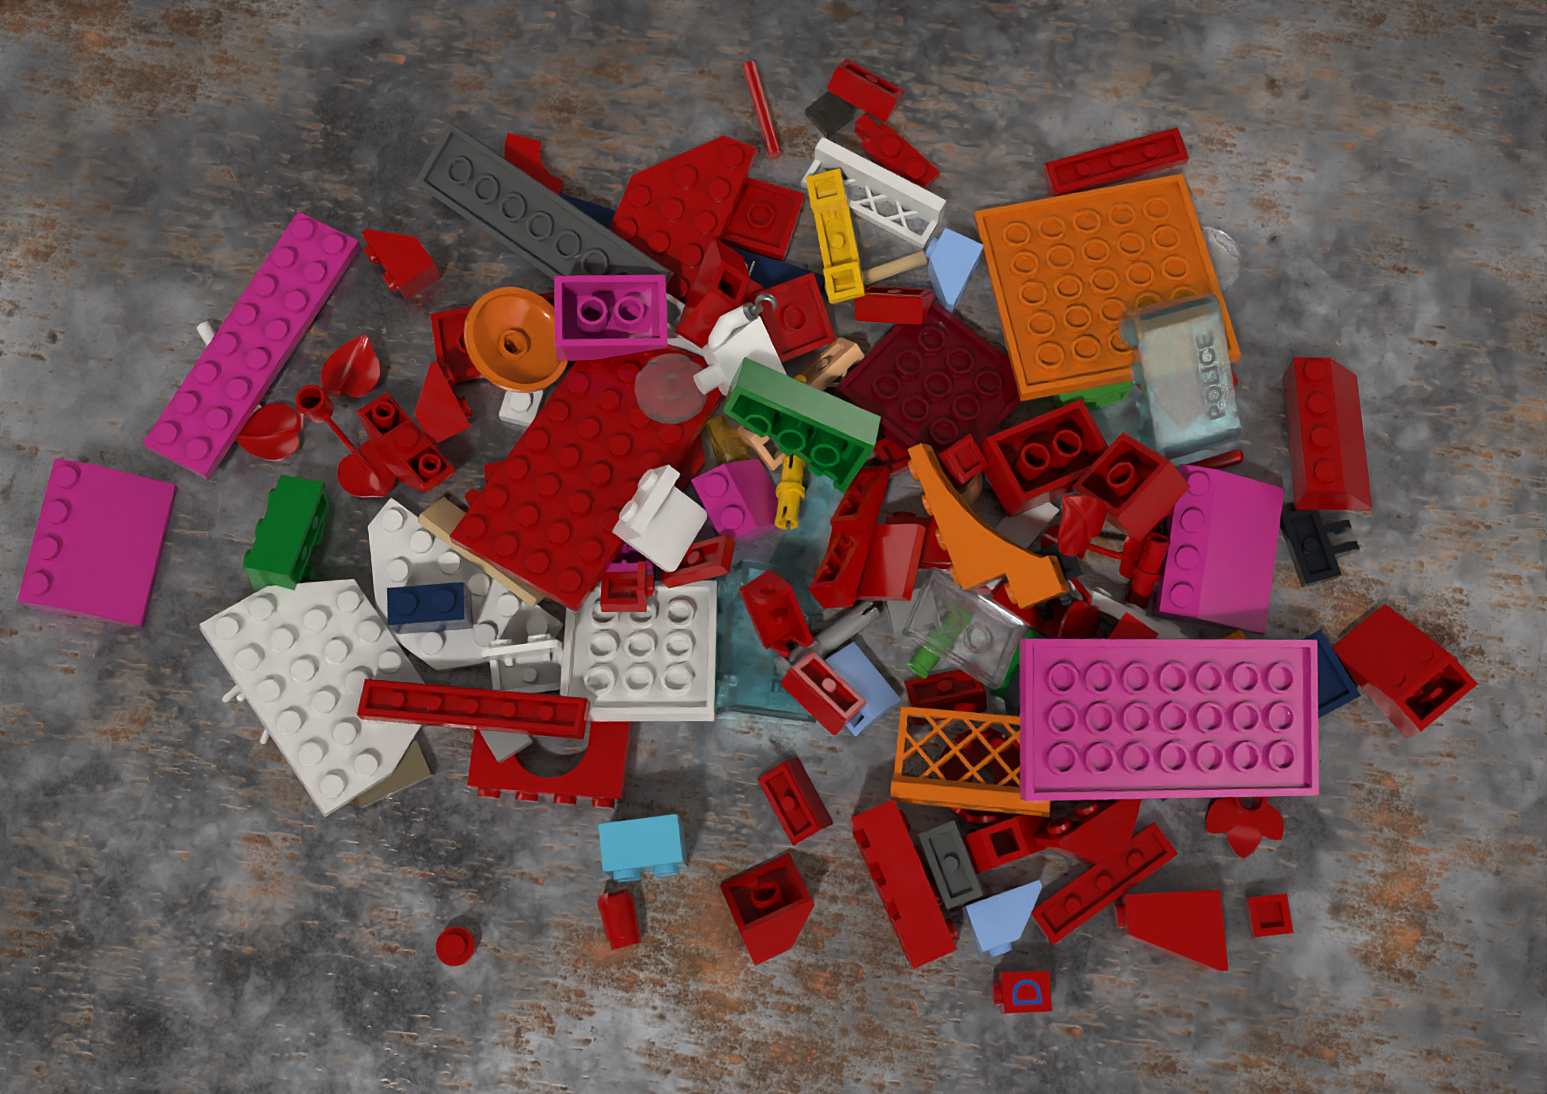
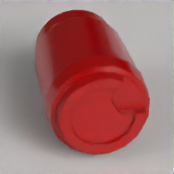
[597,888,642,950]

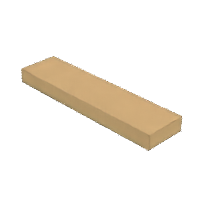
[418,497,546,607]

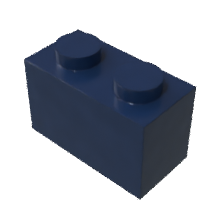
[387,582,473,634]

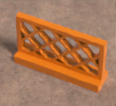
[890,706,1051,817]

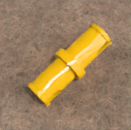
[775,455,806,530]

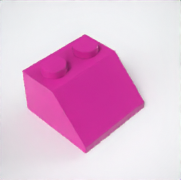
[691,458,791,551]

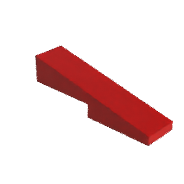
[808,465,891,609]

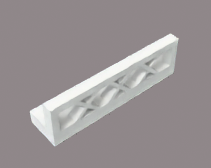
[801,137,946,249]

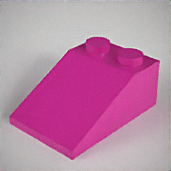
[554,275,667,360]

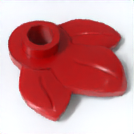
[1205,796,1284,859]

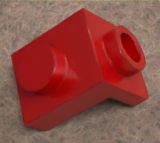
[600,561,655,612]

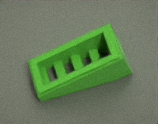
[1050,381,1133,411]

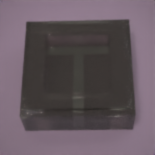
[805,91,854,139]

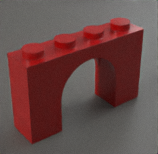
[467,721,633,809]

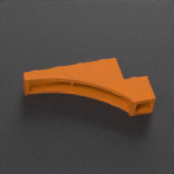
[908,443,1070,609]

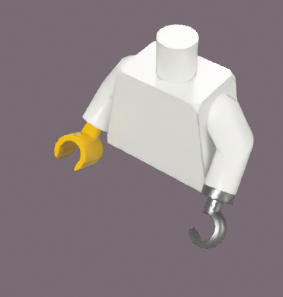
[693,293,807,396]

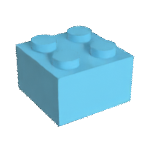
[598,814,688,883]

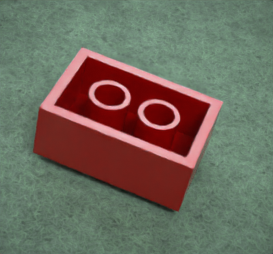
[980,399,1109,519]

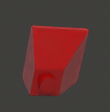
[719,852,815,966]

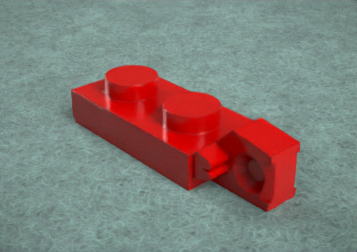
[854,114,940,190]

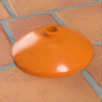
[464,287,568,393]

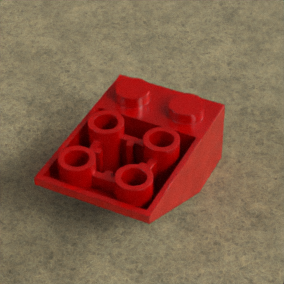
[1332,604,1478,738]

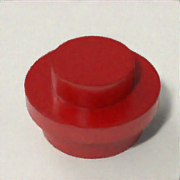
[436,926,476,966]

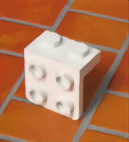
[612,465,707,572]
[480,634,564,694]

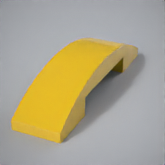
[806,168,865,304]

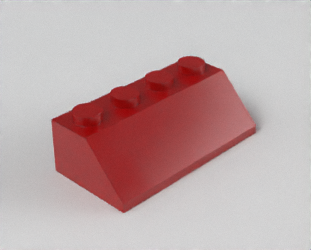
[1282,357,1372,511]

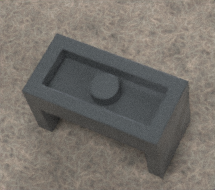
[918,820,989,909]

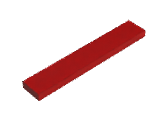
[357,679,590,740]

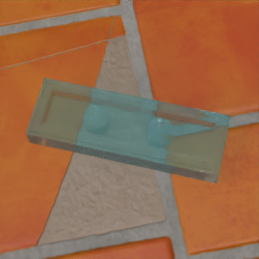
[769,474,846,581]

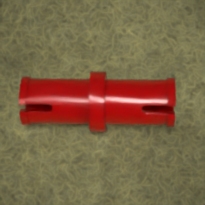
[1124,532,1171,609]

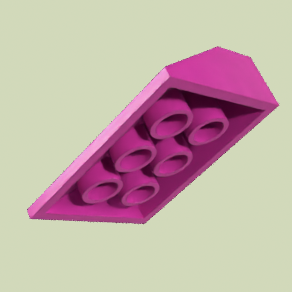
[17,458,177,627]
[1151,464,1285,635]

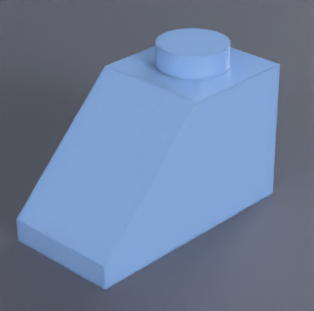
[925,228,984,314]
[962,880,1042,957]

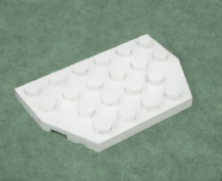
[199,579,425,817]

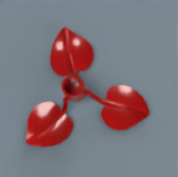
[235,334,397,498]
[1040,494,1162,639]

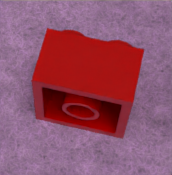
[1072,432,1190,543]

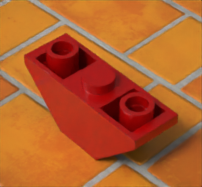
[674,238,750,349]
[357,392,456,493]
[1033,799,1142,865]
[963,815,1052,874]

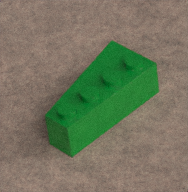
[722,357,881,494]

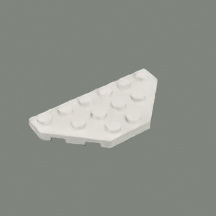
[368,498,565,673]

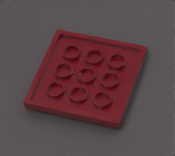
[834,300,1023,482]

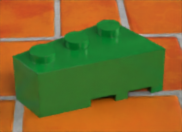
[243,475,330,593]

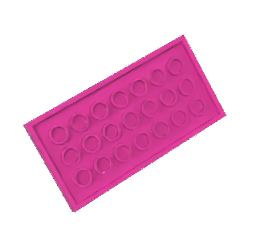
[1020,639,1319,801]

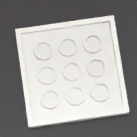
[560,581,718,721]

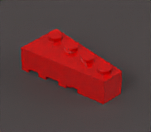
[849,799,960,970]

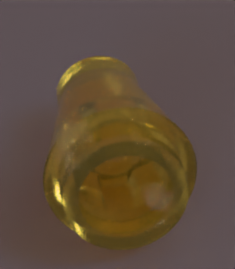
[705,416,750,466]

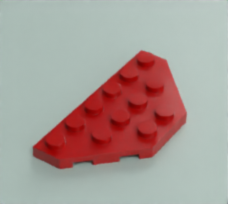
[609,135,758,304]

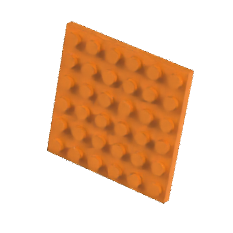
[974,174,1241,401]

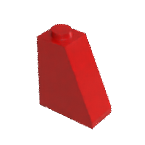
[1113,890,1229,972]

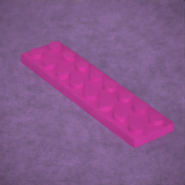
[142,211,361,480]

